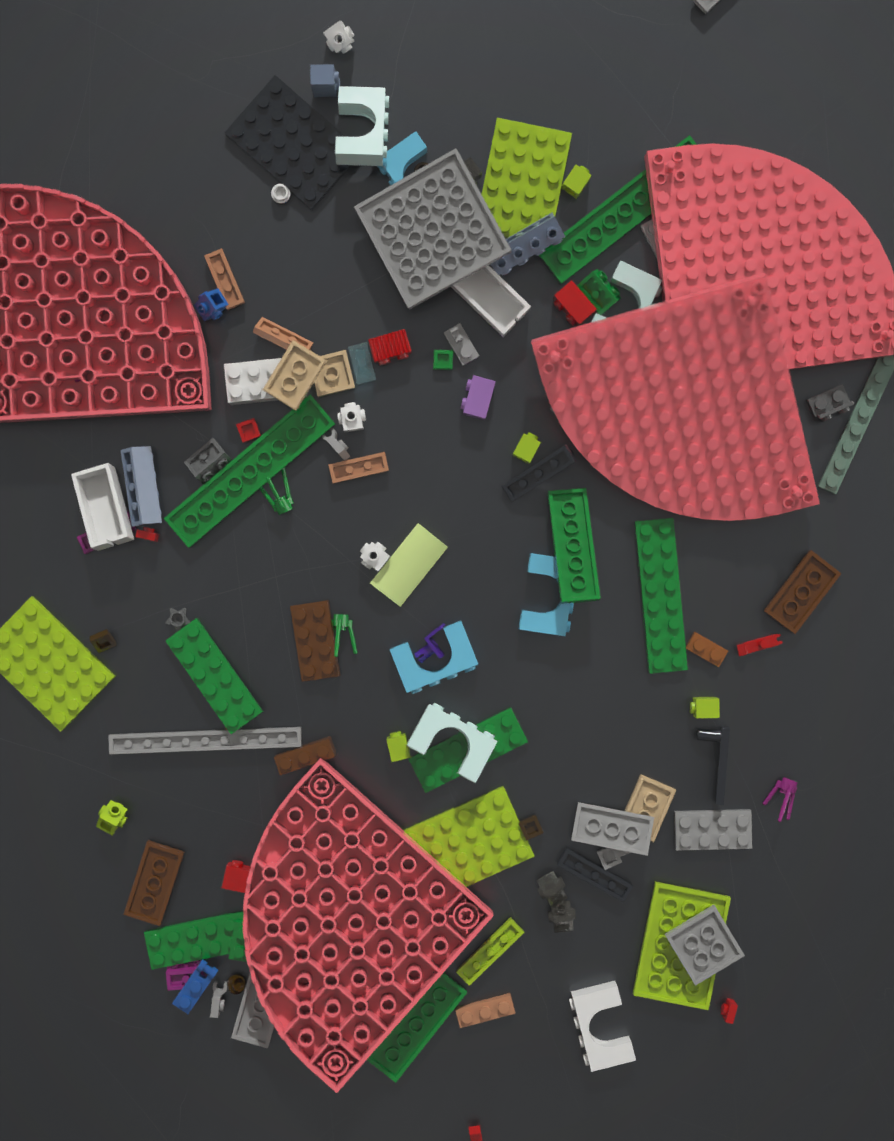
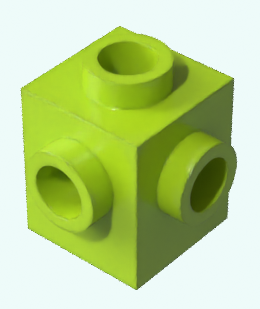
[96,800,128,836]

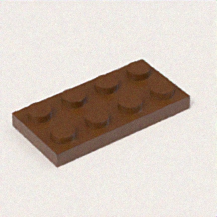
[764,550,842,634]
[290,600,341,682]
[123,840,185,926]

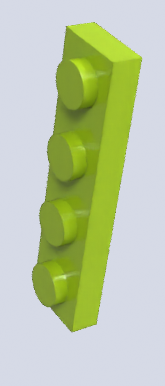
[456,917,524,986]

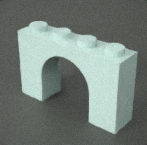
[335,86,389,166]
[591,261,662,322]
[406,703,497,783]

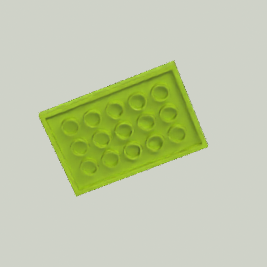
[481,118,572,239]
[0,596,115,732]
[403,786,535,887]
[633,882,731,1010]

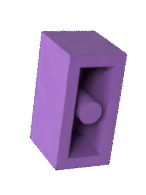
[460,375,496,420]

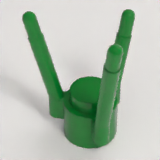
[259,468,294,515]
[332,614,357,657]

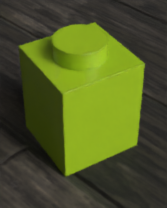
[561,165,592,199]
[512,432,541,464]
[690,697,720,718]
[386,731,411,762]

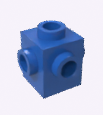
[194,288,229,321]

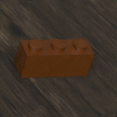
[274,736,337,775]

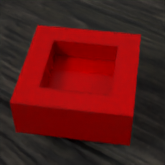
[236,418,261,443]
[135,527,160,541]
[721,998,738,1024]

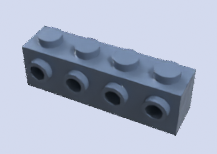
[491,213,565,275]
[121,446,162,527]

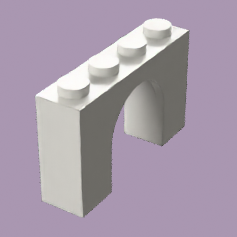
[569,981,636,1072]

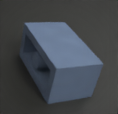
[310,65,340,97]

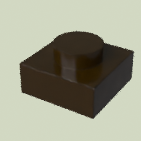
[89,629,116,653]
[518,814,544,841]

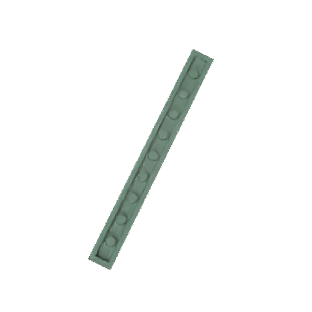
[818,356,894,495]

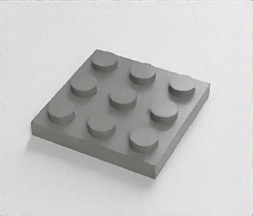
[665,905,745,985]

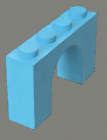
[378,131,427,186]
[519,553,574,636]
[390,621,478,694]

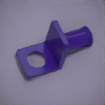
[414,623,445,663]

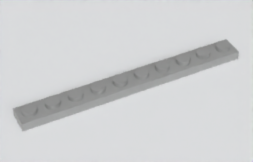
[108,727,302,754]

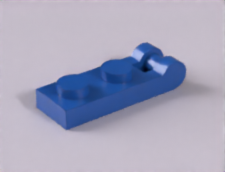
[172,959,219,1014]

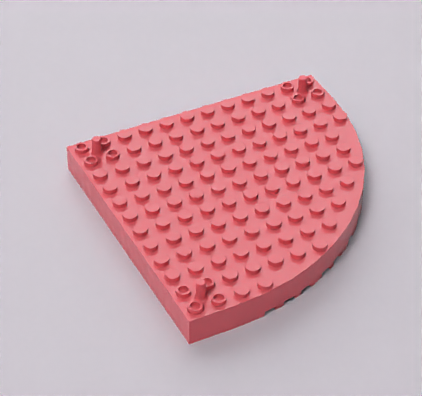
[644,144,894,370]
[0,184,212,423]
[531,273,820,521]
[243,758,494,1093]

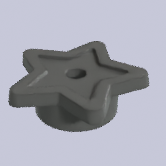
[166,608,190,632]

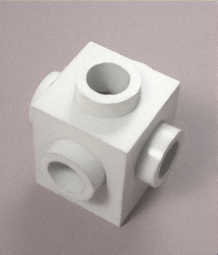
[323,21,355,54]
[338,402,366,432]
[360,541,390,571]

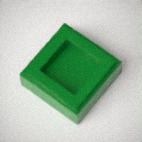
[433,350,453,370]

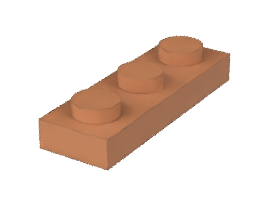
[204,248,245,310]
[253,317,313,350]
[328,452,389,484]
[455,993,515,1028]

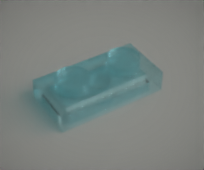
[348,342,376,385]

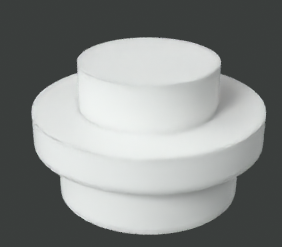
[271,184,291,204]

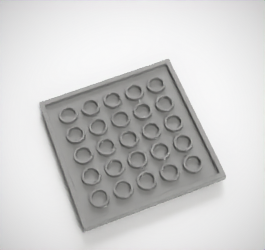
[354,148,512,310]

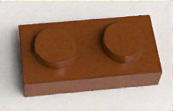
[686,632,728,667]

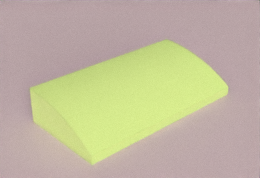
[370,523,448,607]

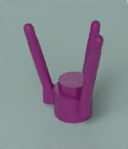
[763,777,798,822]

